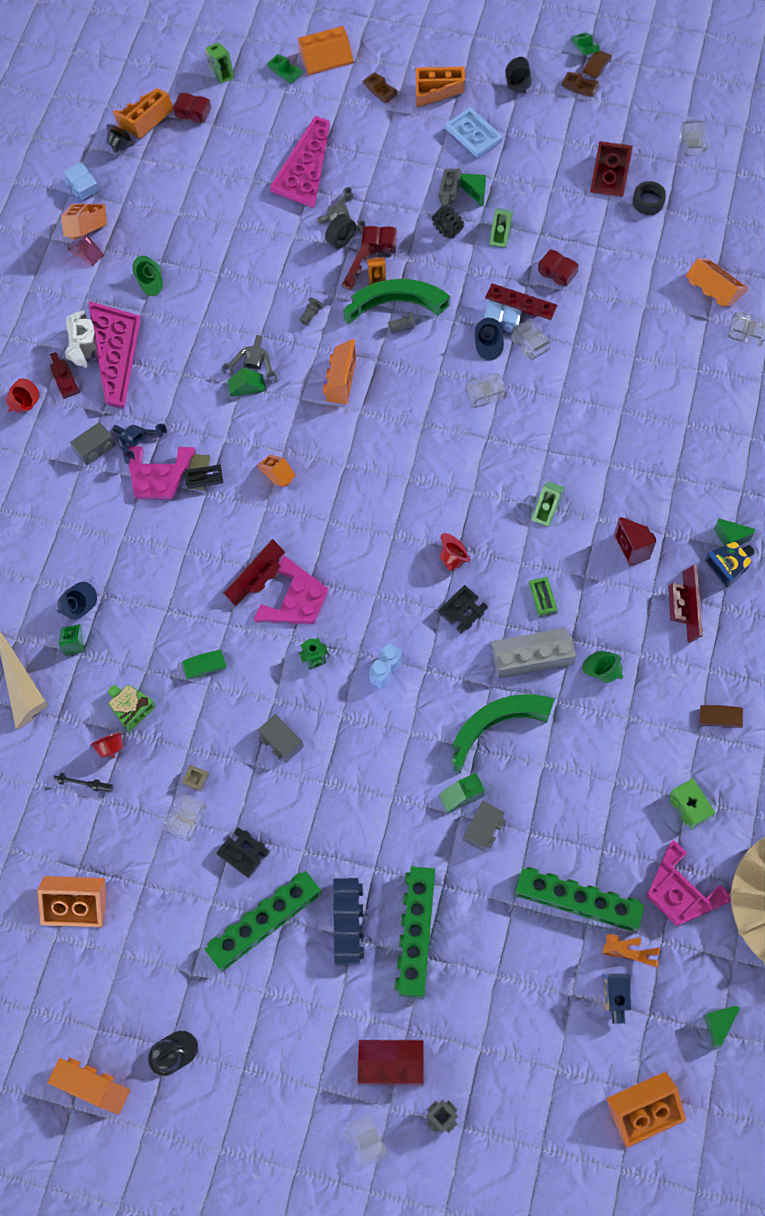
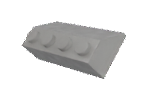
[490,628,576,678]

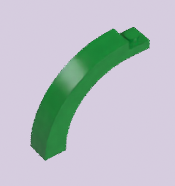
[343,279,450,324]
[451,694,555,773]

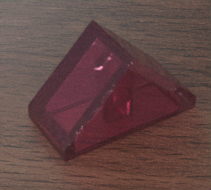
[67,234,104,267]

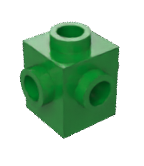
[299,638,328,669]

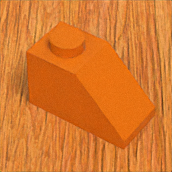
[367,258,386,285]
[256,454,296,487]

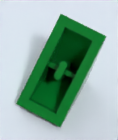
[459,173,486,207]
[228,367,265,397]
[714,518,755,546]
[58,624,85,655]
[703,1005,740,1049]

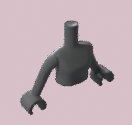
[317,187,365,234]
[222,335,278,383]

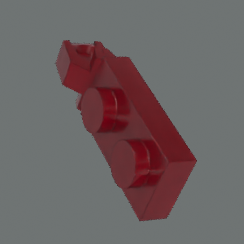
[341,242,371,290]
[50,352,80,399]

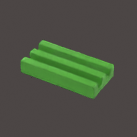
[529,577,558,617]

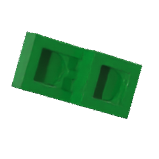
[571,32,600,56]
[267,54,303,83]
[181,649,227,680]

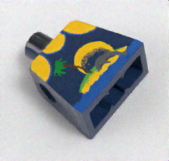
[705,542,755,588]
[602,973,631,1024]

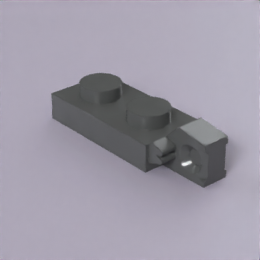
[438,168,462,208]

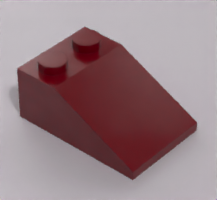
[590,141,633,197]

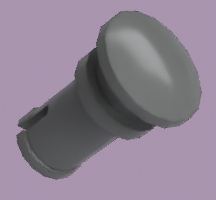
[299,297,324,326]
[388,312,415,333]

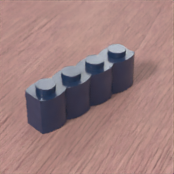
[333,878,364,966]

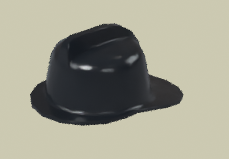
[505,56,532,94]
[106,124,133,153]
[148,1031,198,1076]

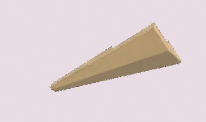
[0,632,48,730]

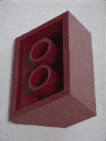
[357,1040,424,1086]

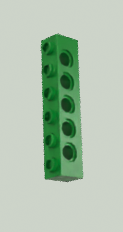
[395,866,435,999]
[514,867,645,933]
[205,871,322,972]

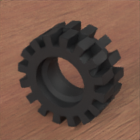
[432,205,464,239]

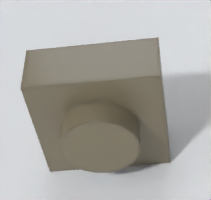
[182,765,209,792]

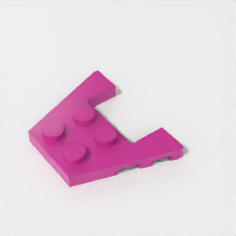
[127,446,196,500]
[254,555,329,624]
[646,840,731,927]

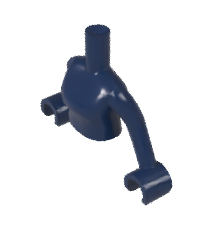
[112,423,167,464]

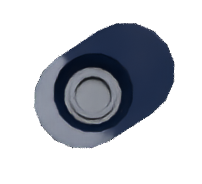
[474,317,504,360]
[57,582,97,620]

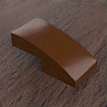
[582,50,612,79]
[363,72,398,103]
[562,72,599,97]
[700,705,743,728]

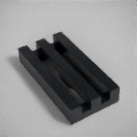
[184,464,224,489]

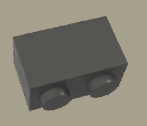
[70,422,116,465]
[258,714,304,763]
[463,801,506,852]

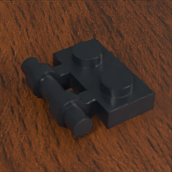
[438,585,488,634]
[216,827,270,879]

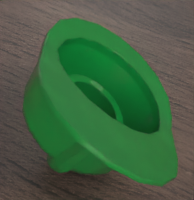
[132,256,163,296]
[582,651,623,683]

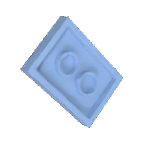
[445,107,503,158]

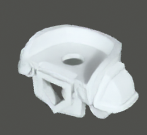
[66,310,96,368]

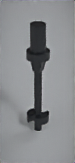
[53,772,113,792]

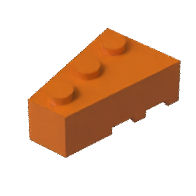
[416,66,465,108]

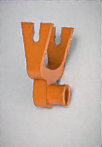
[602,934,660,968]

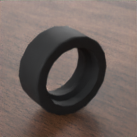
[633,181,666,215]
[325,214,356,249]

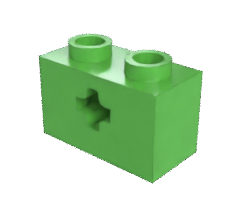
[669,778,716,829]

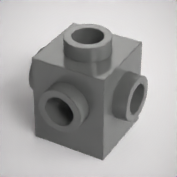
[427,1099,458,1134]

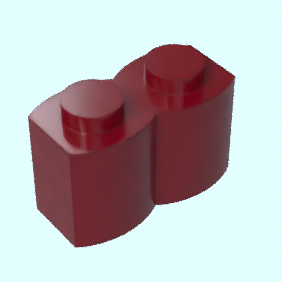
[173,92,212,123]
[361,226,397,255]
[538,249,579,287]

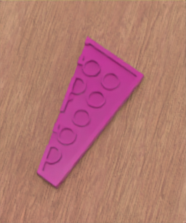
[270,116,330,209]
[88,301,141,409]

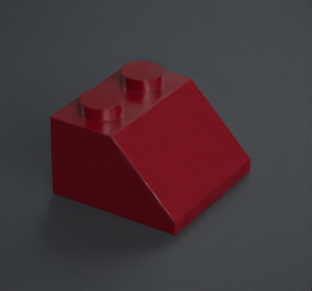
[614,517,656,567]

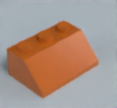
[298,26,354,75]
[686,258,749,307]
[323,339,357,404]
[37,876,107,927]
[606,1071,686,1148]

